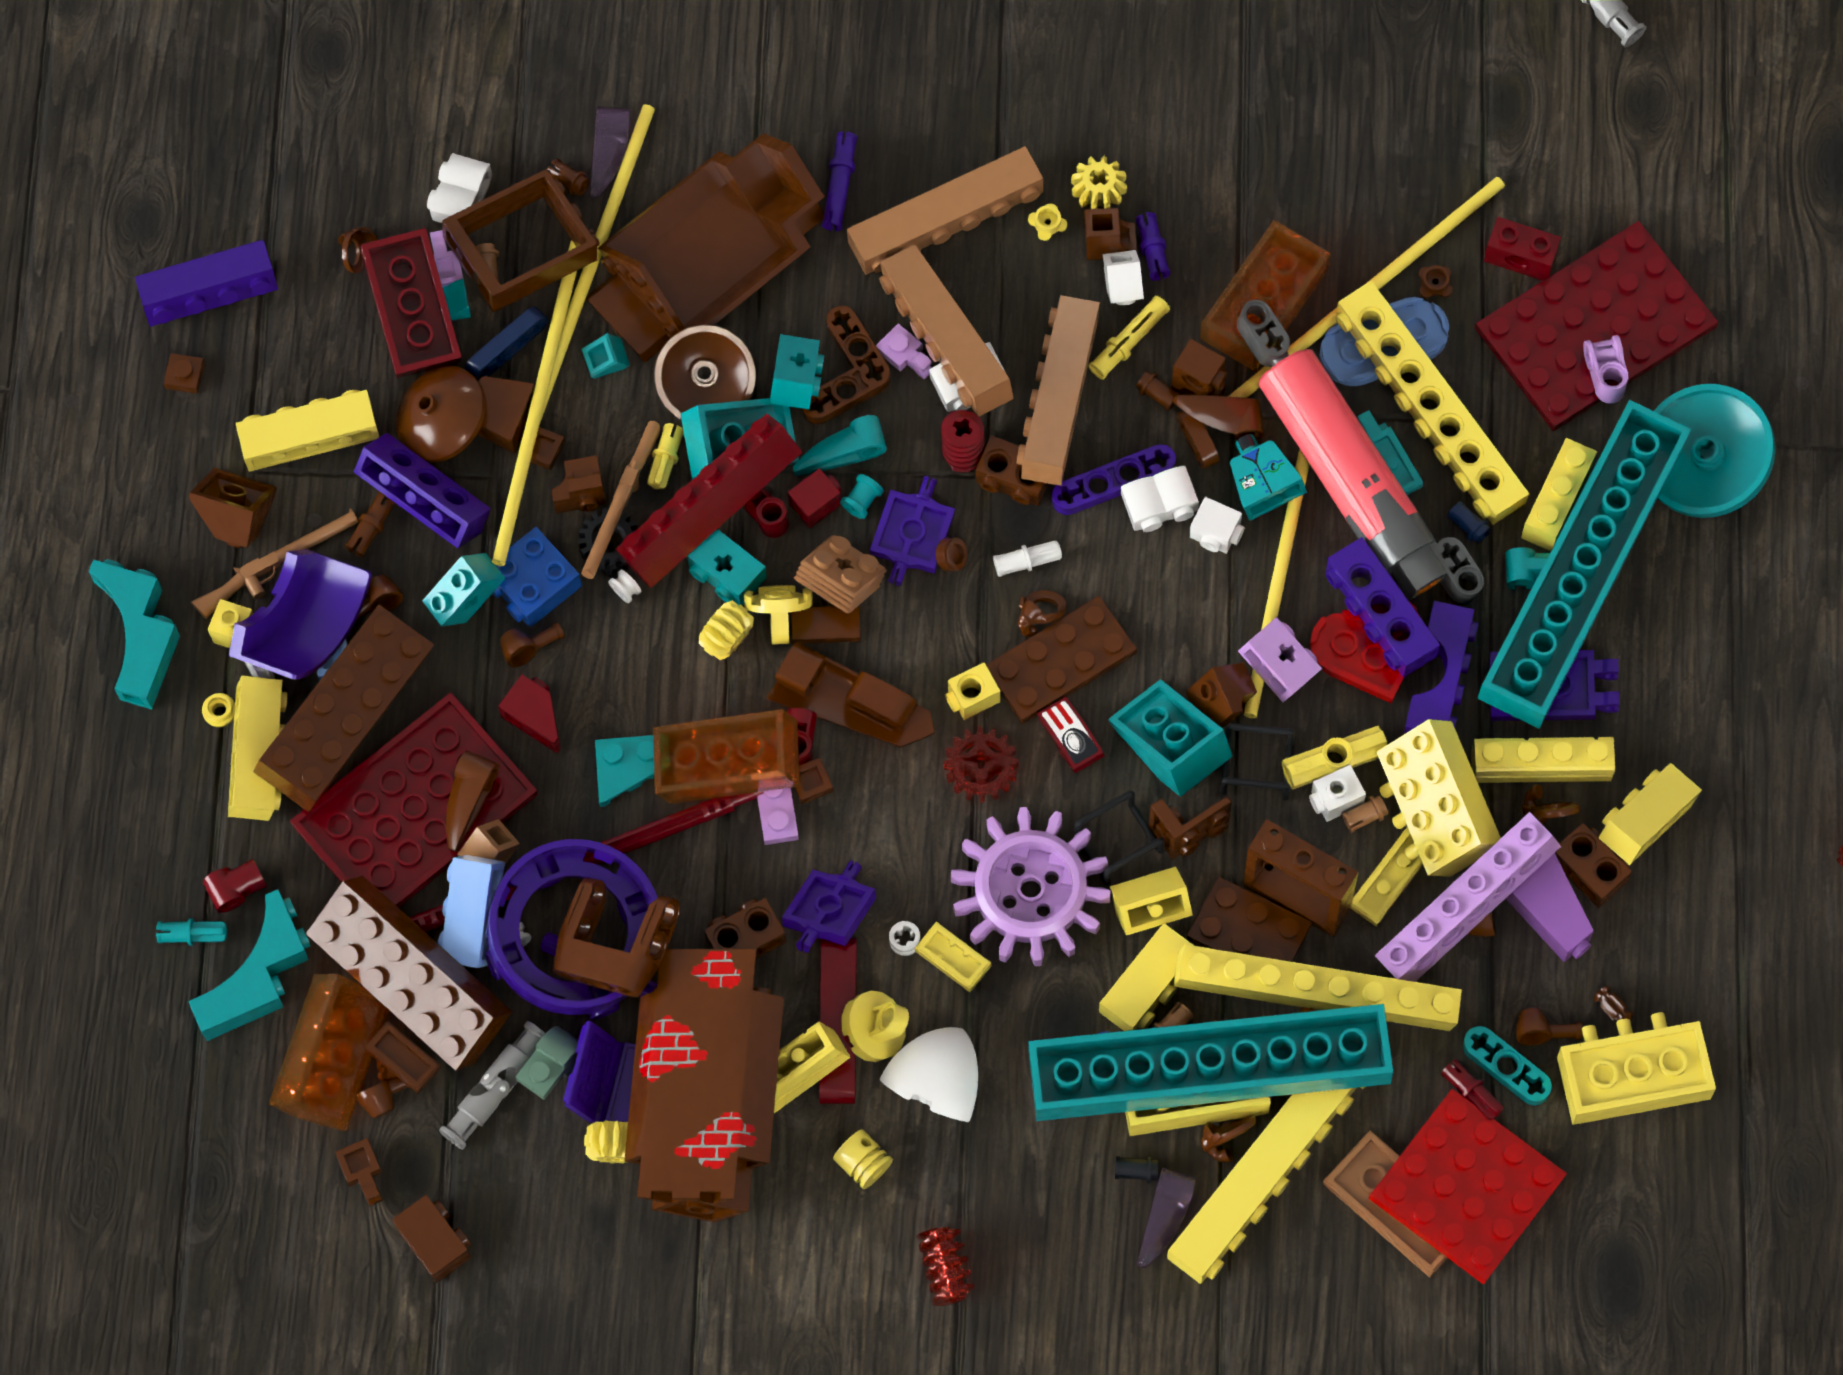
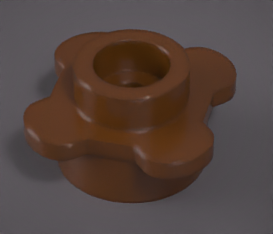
[1418,265,1453,298]

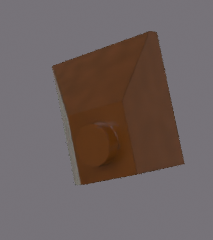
[189,468,277,548]

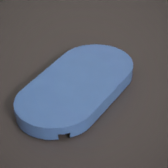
[1319,297,1449,386]

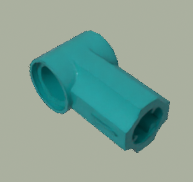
[1505,547,1550,589]

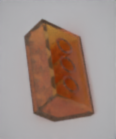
[269,974,389,1131]

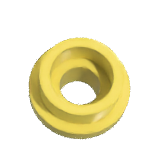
[202,693,235,727]

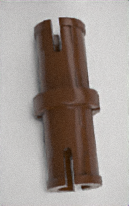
[344,491,396,558]

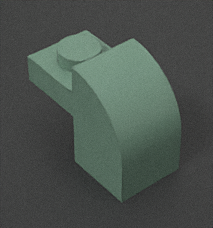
[515,1026,578,1100]

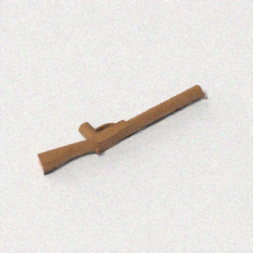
[581,421,660,579]
[190,508,359,619]

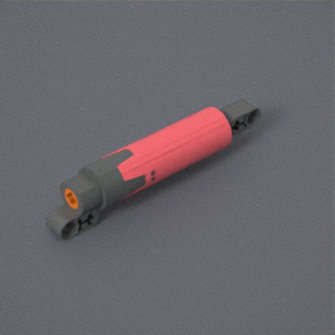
[1237,299,1484,604]

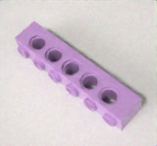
[1375,812,1561,982]

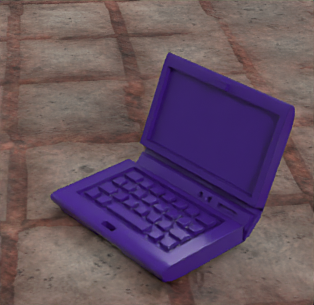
[563,1021,636,1123]

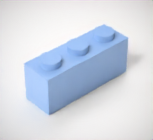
[438,855,505,968]

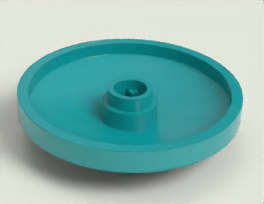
[1654,384,1776,518]

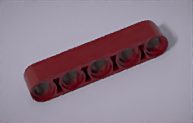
[819,937,857,1104]

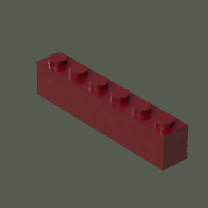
[616,414,803,588]

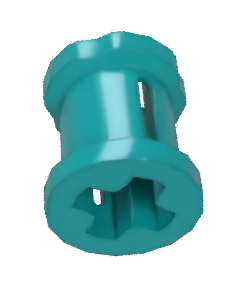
[840,474,884,519]

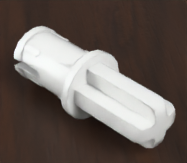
[993,541,1062,577]

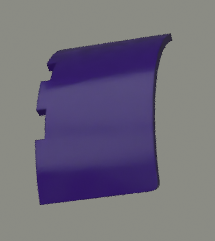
[229,549,372,680]

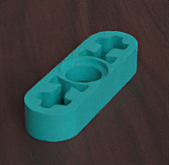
[1463,1026,1552,1106]

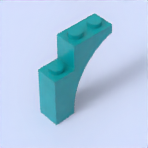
[89,559,180,710]
[188,889,311,1041]

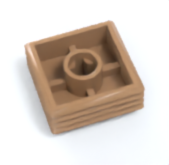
[794,535,887,614]

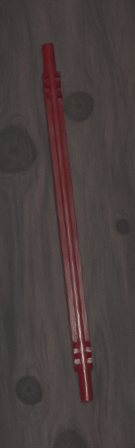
[409,783,764,933]

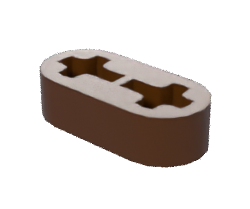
[1176,411,1219,469]

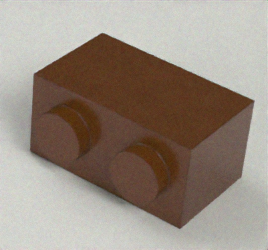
[392,1195,471,1283]

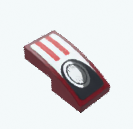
[1037,697,1105,773]

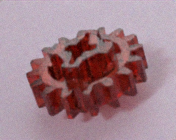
[944,726,1019,802]

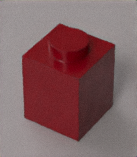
[787,468,842,529]

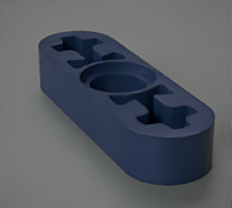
[465,306,548,381]

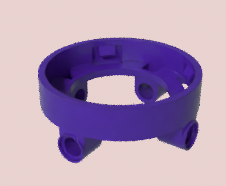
[485,839,658,1021]

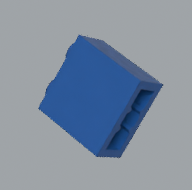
[492,527,582,628]

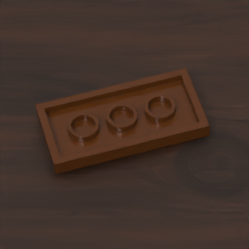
[986,596,1137,724]

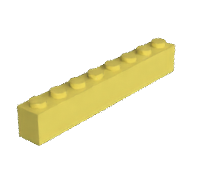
[1174,944,1462,1031]
[1167,1087,1365,1284]

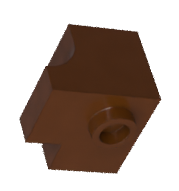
[1084,208,1137,260]
[551,455,606,514]
[1186,662,1257,728]

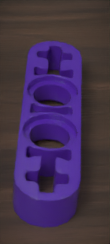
[1052,444,1176,515]

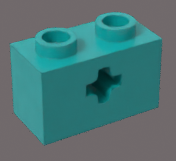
[769,334,824,409]
[687,529,767,606]
[422,553,505,627]

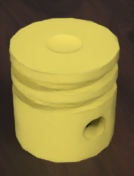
[833,1129,893,1189]

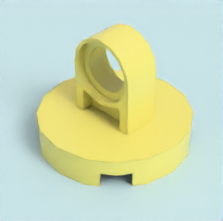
[744,585,813,645]
[841,990,909,1062]

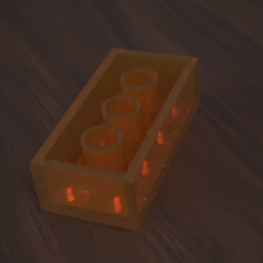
[1200,220,1331,373]
[653,709,800,804]

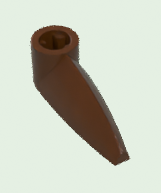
[1173,395,1264,440]
[446,750,500,853]

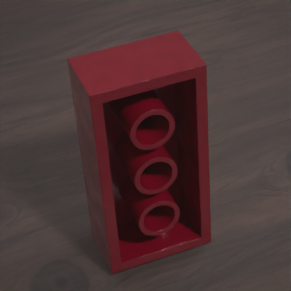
[361,228,462,379]

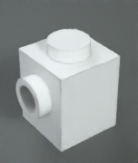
[1103,250,1144,305]
[1190,497,1245,554]
[1309,765,1366,822]

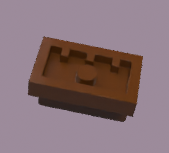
[1149,796,1232,860]

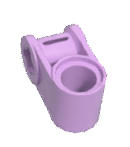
[1583,335,1628,403]

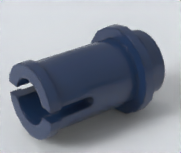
[1447,501,1491,544]

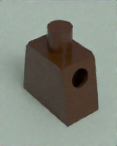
[477,376,535,453]

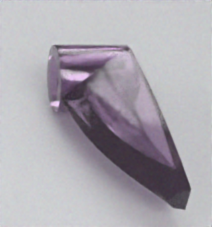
[590,106,631,198]
[1136,1168,1196,1268]

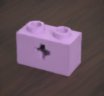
[1238,617,1322,702]

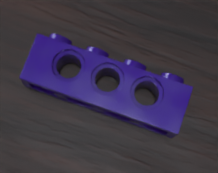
[354,433,491,548]
[1325,537,1440,678]

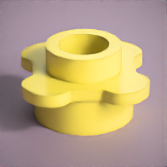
[1028,204,1067,241]

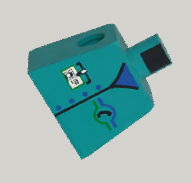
[1230,434,1307,521]

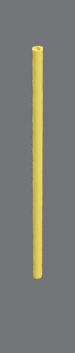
[525,104,655,425]
[1228,177,1505,398]
[492,240,577,566]
[1243,449,1310,718]

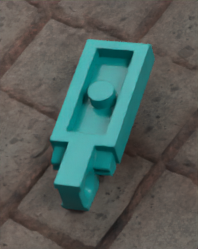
[1357,410,1423,495]

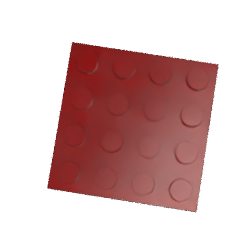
[1368,1089,1567,1285]

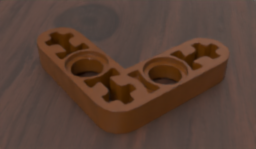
[802,306,890,425]

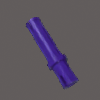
[821,131,858,231]

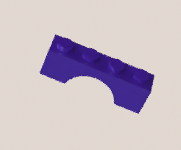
[1404,601,1478,734]

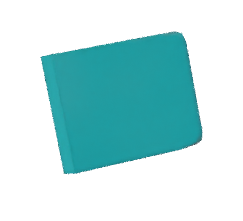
[442,279,471,321]
[581,333,630,379]

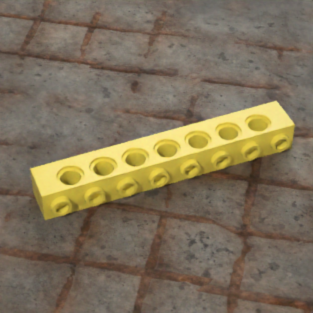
[1335,281,1529,525]

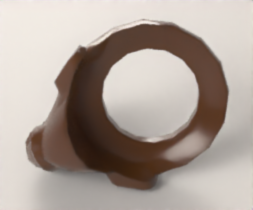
[338,227,378,274]
[1018,590,1067,637]
[1522,784,1580,826]
[1201,1115,1256,1163]

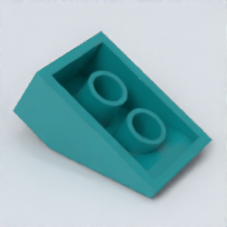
[680,398,799,480]
[1108,679,1233,797]

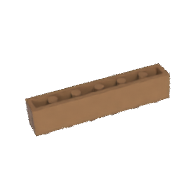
[847,146,1043,275]
[879,244,1014,417]
[1016,295,1100,486]

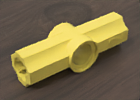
[1281,726,1387,790]

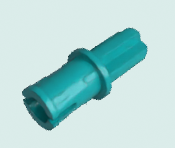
[156,918,228,946]

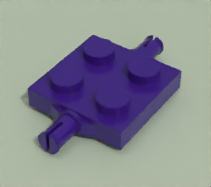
[870,476,955,586]
[782,861,876,953]

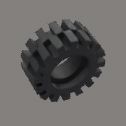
[578,508,637,575]

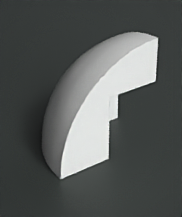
[880,1027,978,1122]

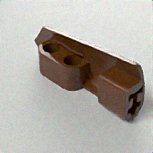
[766,642,935,747]

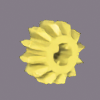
[1071,155,1127,209]
[699,600,754,660]
[584,1120,628,1164]

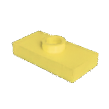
[915,922,991,992]

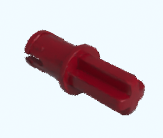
[1441,1059,1504,1120]

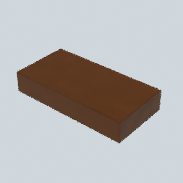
[791,606,861,644]
[364,1021,441,1094]

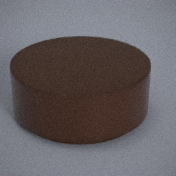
[936,537,968,571]

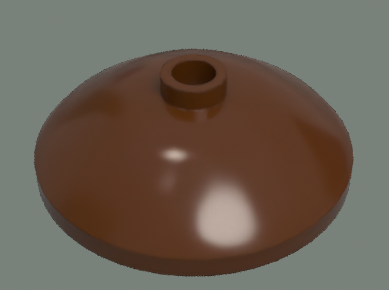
[654,324,756,419]
[396,366,486,463]

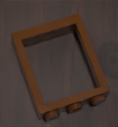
[442,169,600,312]
[1243,819,1358,937]

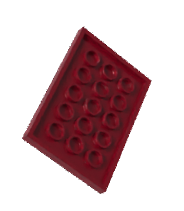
[1475,221,1718,431]
[290,692,539,908]

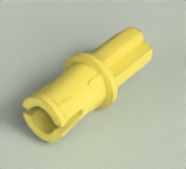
[647,423,684,490]

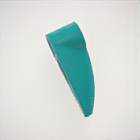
[793,415,887,476]

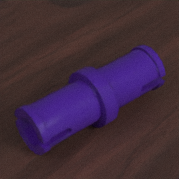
[1135,212,1171,281]

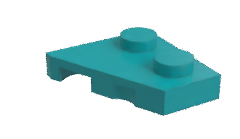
[595,734,667,807]

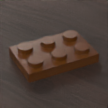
[1187,876,1312,962]

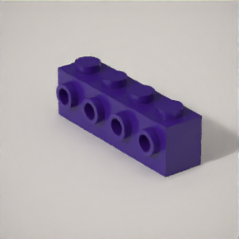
[135,240,278,327]

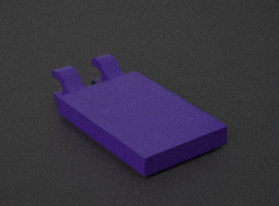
[1490,650,1620,721]

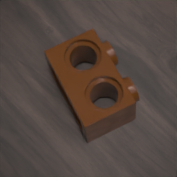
[1172,339,1228,396]
[976,435,1048,506]
[1555,823,1632,909]
[704,898,787,959]

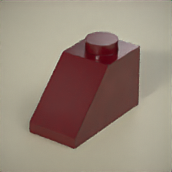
[498,674,561,754]

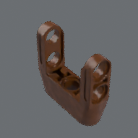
[552,877,680,998]

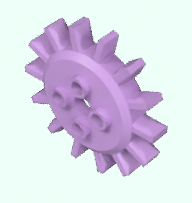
[951,807,1111,966]

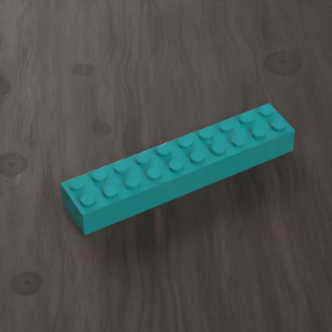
[1477,400,1691,729]
[1028,1004,1393,1121]

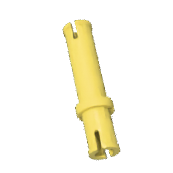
[1088,295,1170,380]

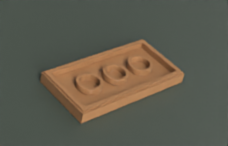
[1323,1130,1448,1278]

